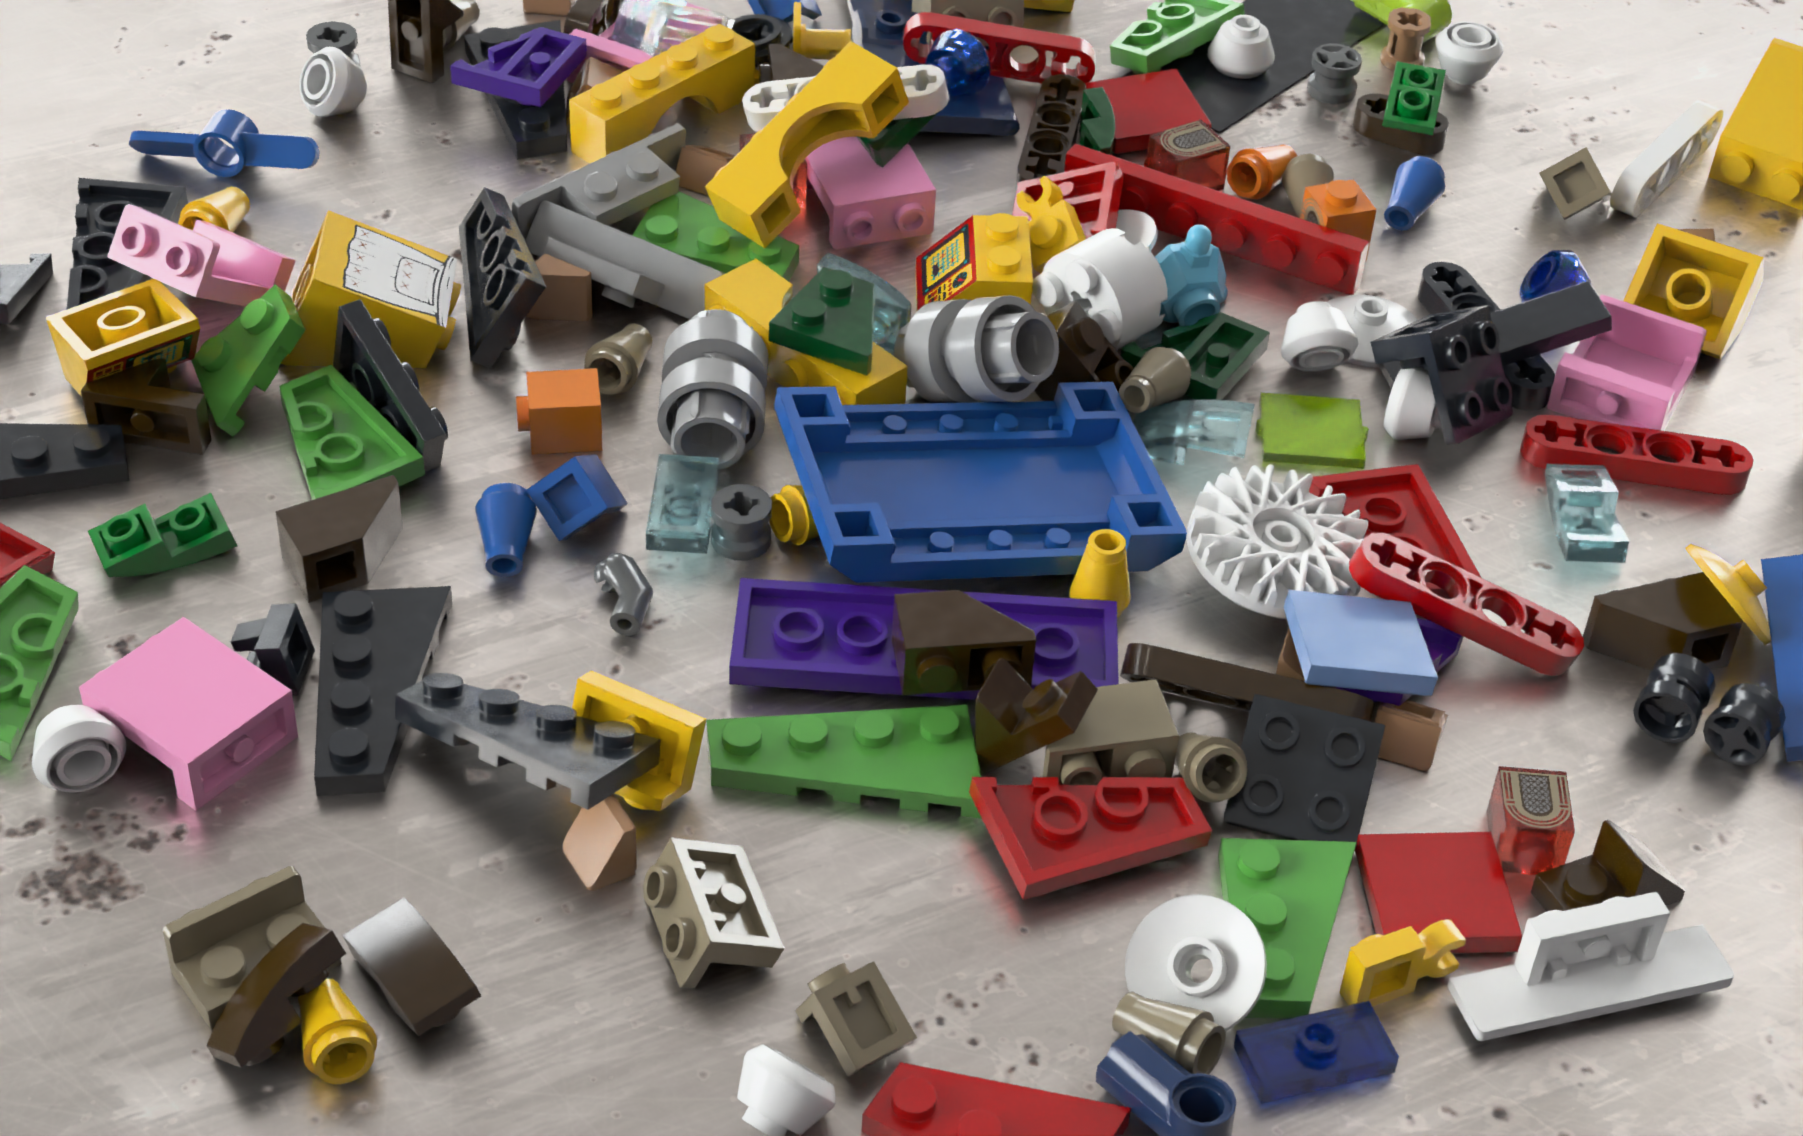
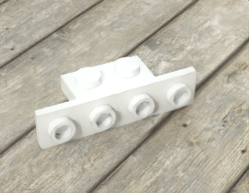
[1447,892,1734,1041]

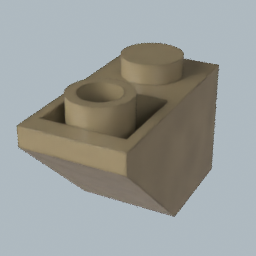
[1042,680,1179,785]

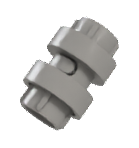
[894,295,1059,403]
[657,309,768,470]

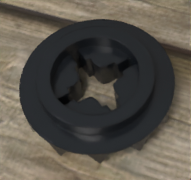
[723,14,793,68]

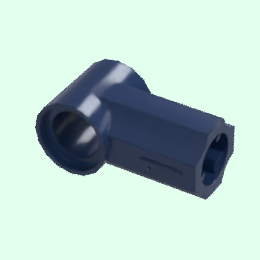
[1096,1031,1237,1136]

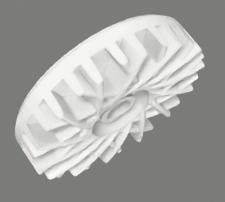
[1186,464,1368,619]

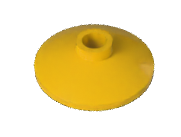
[1685,544,1771,646]

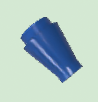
[1384,156,1445,231]
[475,483,537,577]

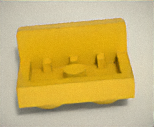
[572,670,706,811]

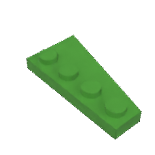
[706,705,982,819]

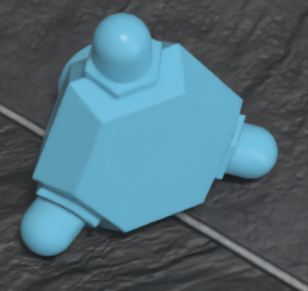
[1155,225,1228,326]

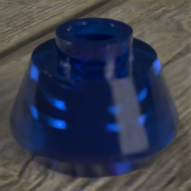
[925,29,991,96]
[1519,250,1591,303]

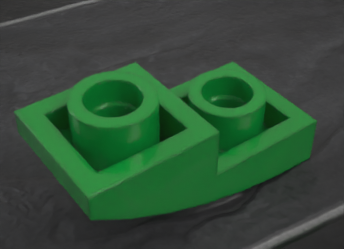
[1382,61,1446,135]
[88,493,238,577]

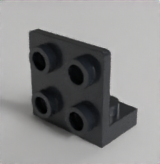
[1371,305,1513,445]
[1224,694,1385,852]

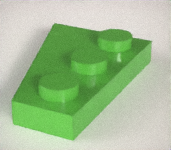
[279,365,425,500]

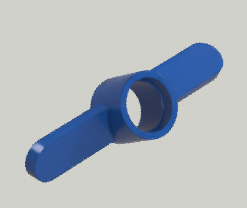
[129,109,320,177]

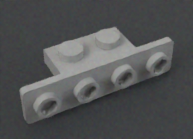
[511,123,687,240]
[525,200,725,319]

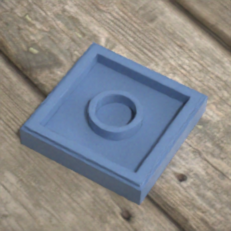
[1283,590,1438,696]

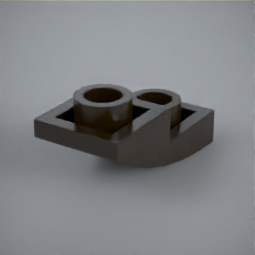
[342,898,481,1036]
[206,923,346,1068]

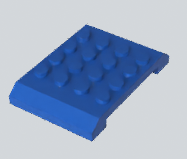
[774,382,1187,583]

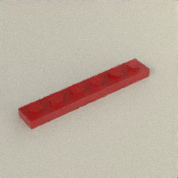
[1064,144,1369,295]

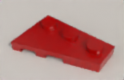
[969,777,1212,900]
[861,1062,1131,1136]

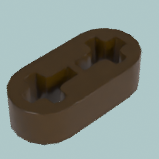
[1353,93,1449,155]

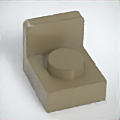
[795,961,917,1077]

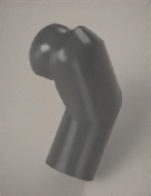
[594,553,653,636]

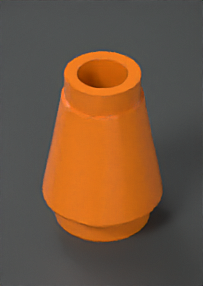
[1227,144,1297,199]

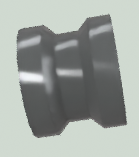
[306,21,360,66]
[1307,44,1362,104]
[711,484,772,560]

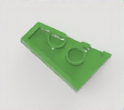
[1110,0,1244,75]
[632,191,799,281]
[0,565,79,761]
[1218,838,1356,1019]

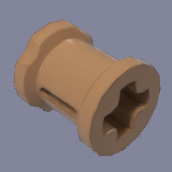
[1380,8,1431,71]

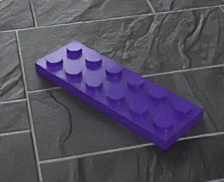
[729,578,1119,700]

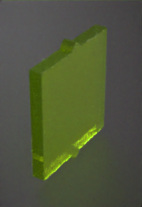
[1255,392,1369,469]

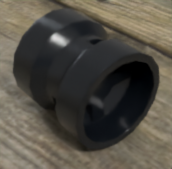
[1633,653,1716,743]

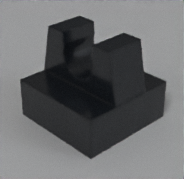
[231,603,315,696]

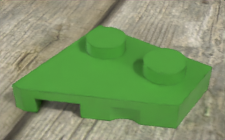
[191,284,306,437]

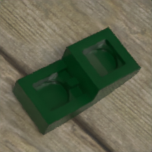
[1079,87,1115,156]

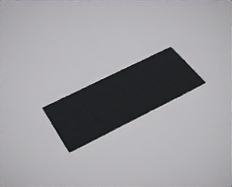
[1122,0,1384,131]

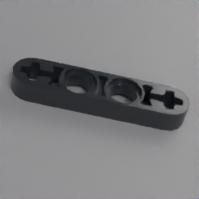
[1418,262,1555,411]

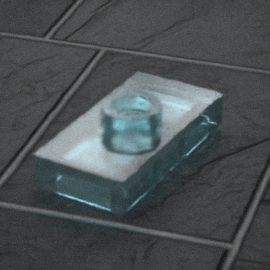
[646,454,719,554]

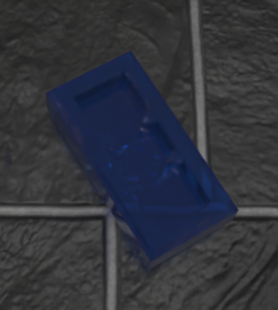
[1233,1001,1399,1103]

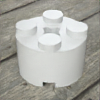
[1033,229,1168,351]

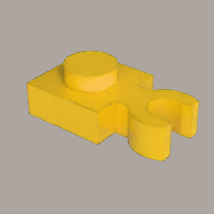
[1017,176,1086,274]
[1339,919,1466,1013]

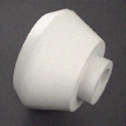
[1208,15,1275,79]
[1436,21,1504,85]
[299,47,367,117]
[1281,301,1358,371]
[1384,366,1442,440]
[32,705,126,793]
[737,1044,836,1136]

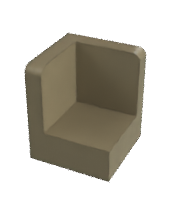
[1539,147,1612,220]

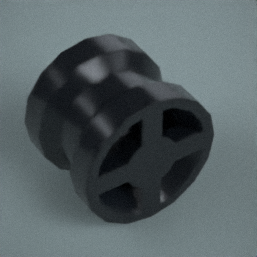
[1703,683,1786,766]

